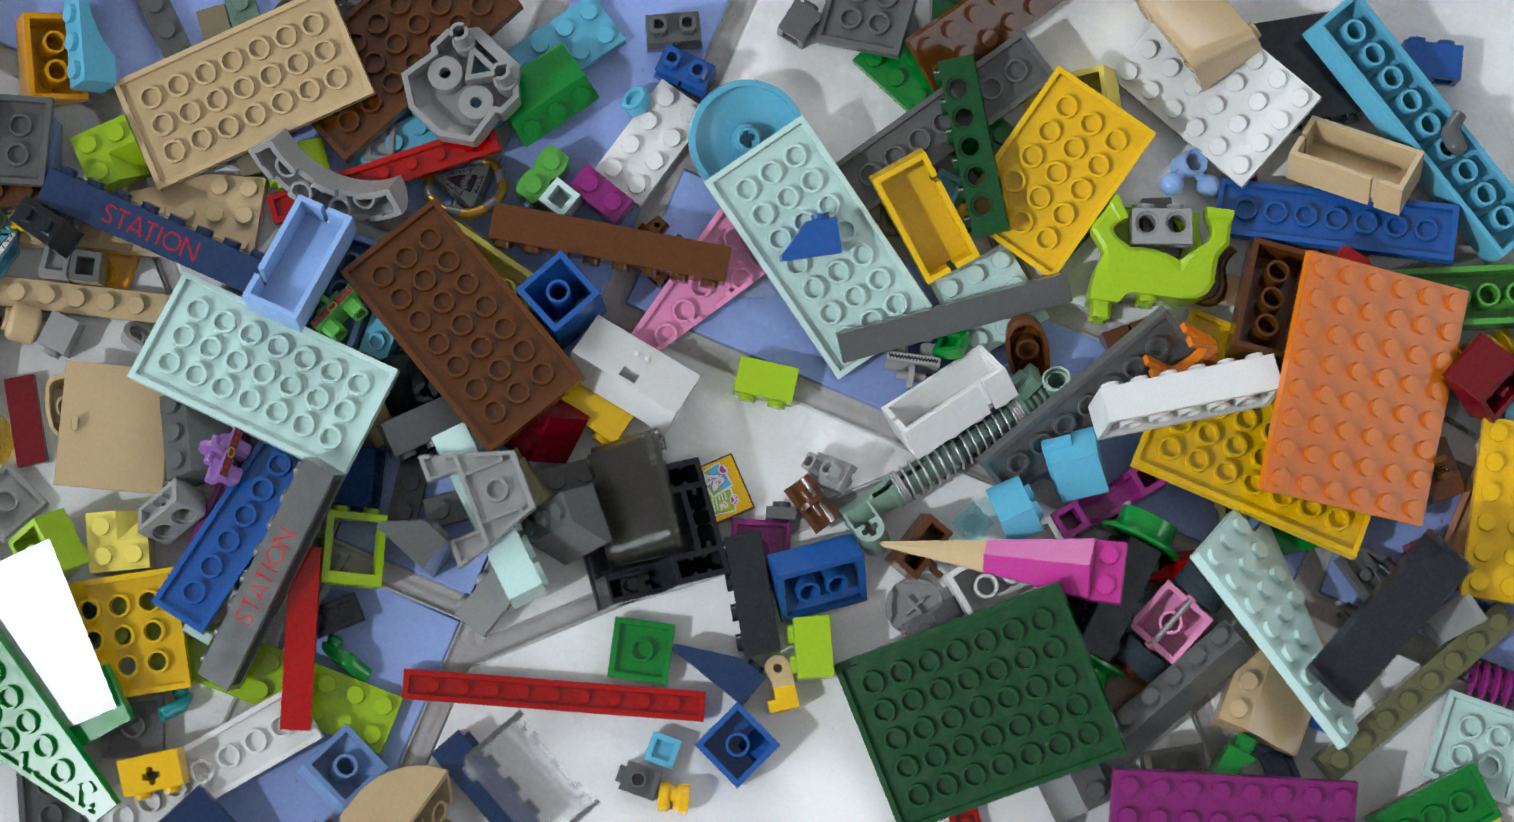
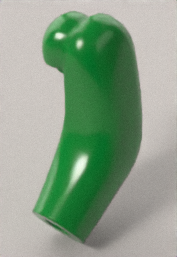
[321,634,372,682]

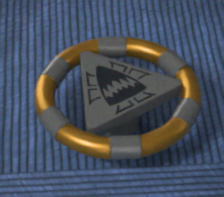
[422,156,509,220]

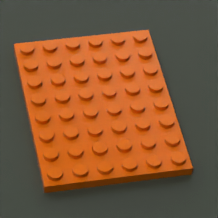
[1257,250,1470,527]

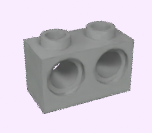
[1129,203,1193,249]
[137,477,206,546]

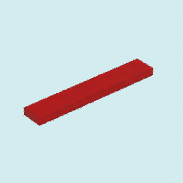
[280,547,322,731]

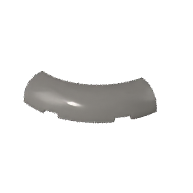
[247,127,408,221]

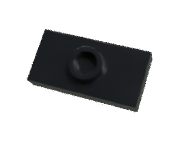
[317,592,366,640]

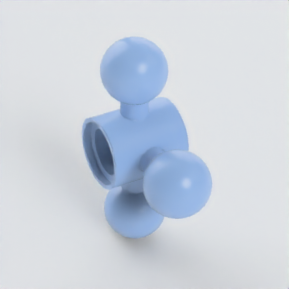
[1160,148,1220,197]

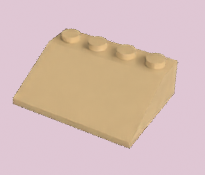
[1211,629,1328,758]

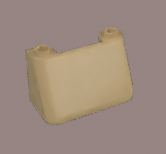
[1134,0,1262,91]

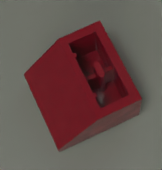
[1442,333,1514,423]

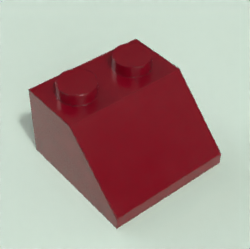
[504,399,590,464]

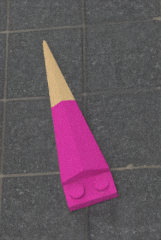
[880,538,1128,605]

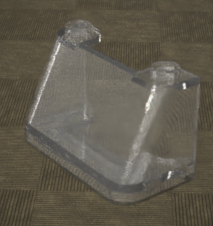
[462,710,601,822]

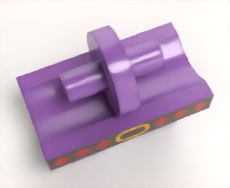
[198,427,252,486]

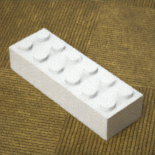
[1088,352,1280,441]

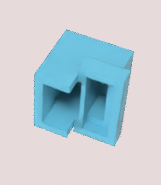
[1041,426,1109,503]

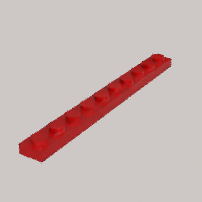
[401,668,706,722]

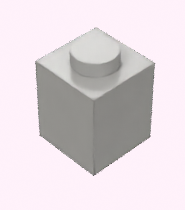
[37,310,85,360]

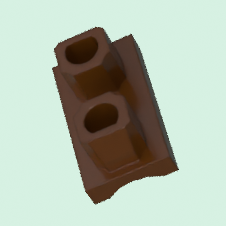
[784,473,840,534]

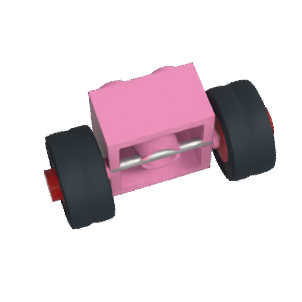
[1116,561,1225,684]

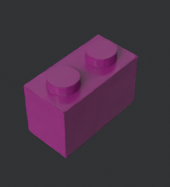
[569,163,634,225]

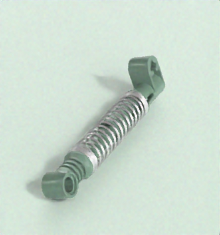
[837,366,1072,556]

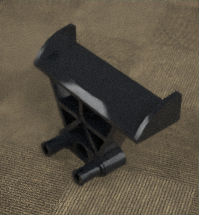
[1307,528,1476,708]

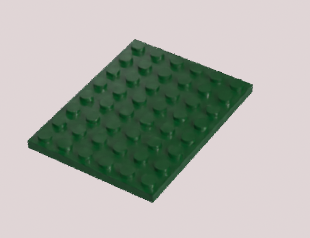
[834,580,1128,822]

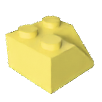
[85,510,157,576]

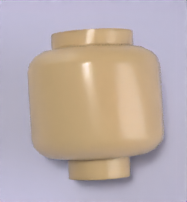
[0,302,47,345]

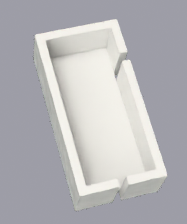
[881,344,1019,459]

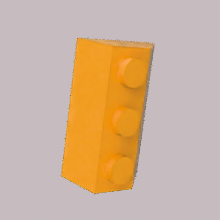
[15,12,89,108]

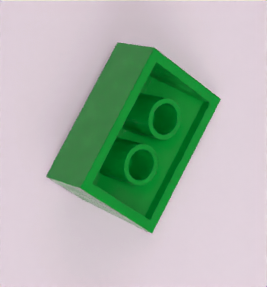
[506,42,600,147]

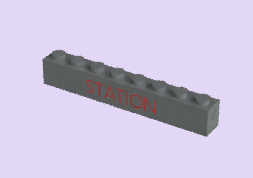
[198,457,346,691]

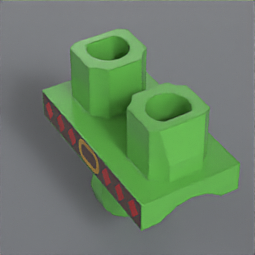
[310,285,369,342]

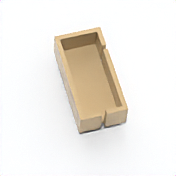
[1287,115,1425,216]

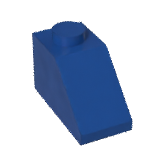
[779,212,842,262]

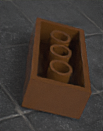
[1224,237,1306,372]

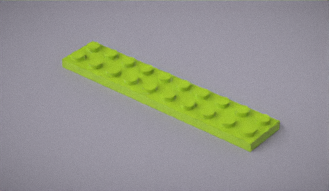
[114,596,404,754]

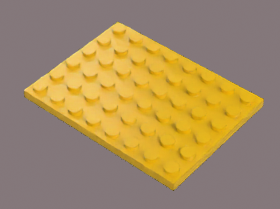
[1129,307,1371,560]

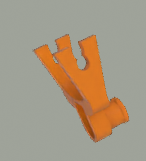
[1142,322,1219,378]

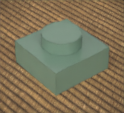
[1012,363,1042,401]

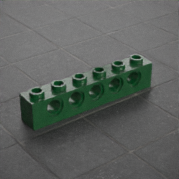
[934,54,1011,238]

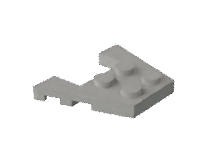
[418,450,537,569]

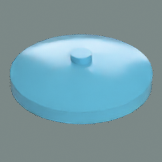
[688,79,801,181]

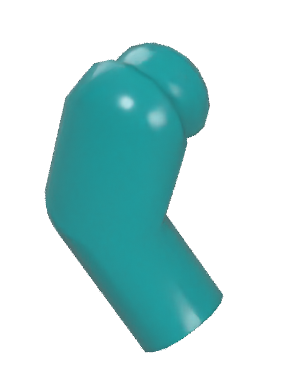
[157,688,193,722]

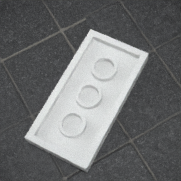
[595,79,699,208]

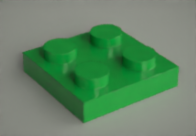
[607,616,675,685]

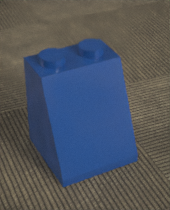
[515,250,607,350]

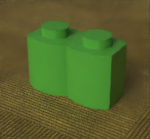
[516,145,571,210]

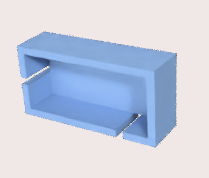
[242,194,358,333]

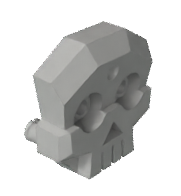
[401,22,523,147]

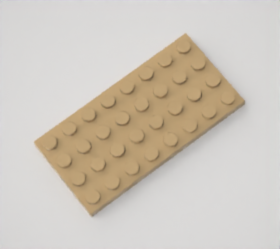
[113,0,376,191]

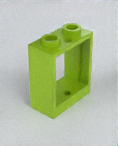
[320,505,388,589]

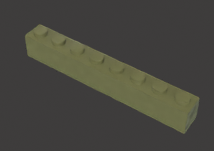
[1310,602,1514,780]

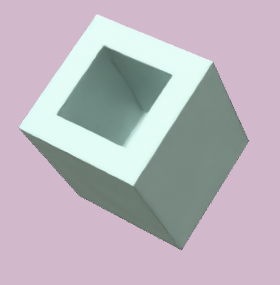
[538,177,583,216]

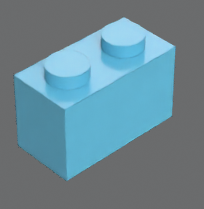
[986,475,1044,540]

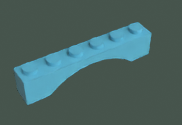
[62,0,117,94]

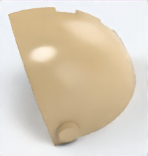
[339,765,453,822]

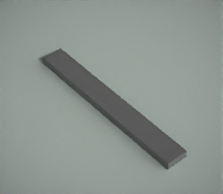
[835,271,1073,363]

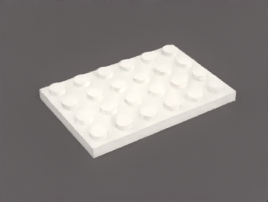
[1114,23,1322,189]

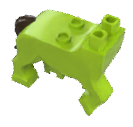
[1084,194,1237,325]

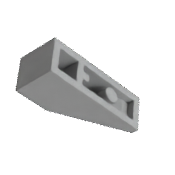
[1421,593,1488,645]

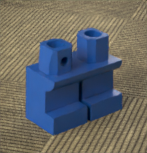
[654,44,717,100]

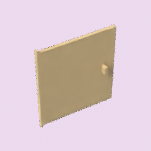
[53,360,166,494]

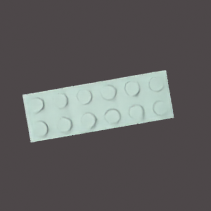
[431,422,549,609]

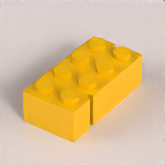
[868,148,980,285]

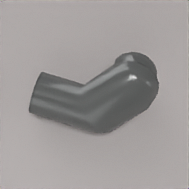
[1441,110,1467,156]

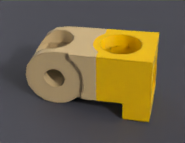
[765,655,800,715]

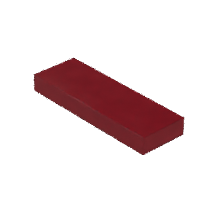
[4,374,49,468]

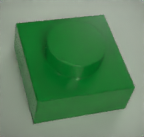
[932,330,972,360]

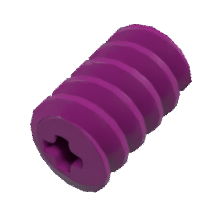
[1467,660,1514,711]

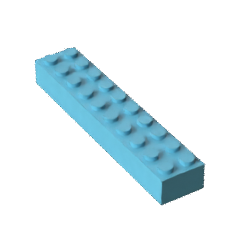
[1301,0,1514,265]

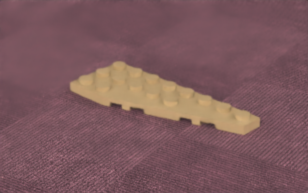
[19,174,268,257]

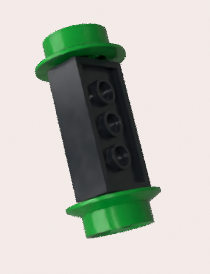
[1072,504,1179,688]

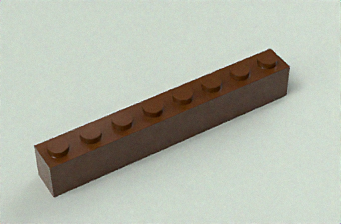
[488,202,731,290]

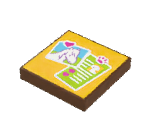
[701,453,755,524]

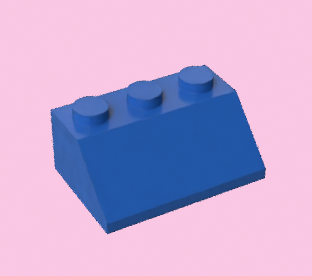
[767,533,867,623]

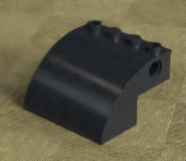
[583,457,731,611]

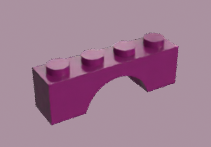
[1050,468,1168,539]

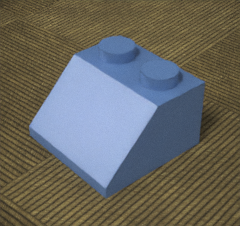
[297,723,388,815]

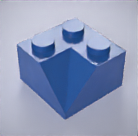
[694,702,780,788]

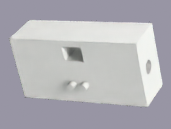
[569,315,700,434]

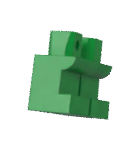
[1206,733,1258,774]

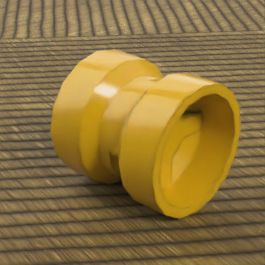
[657,781,691,814]

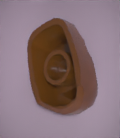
[1005,314,1050,377]

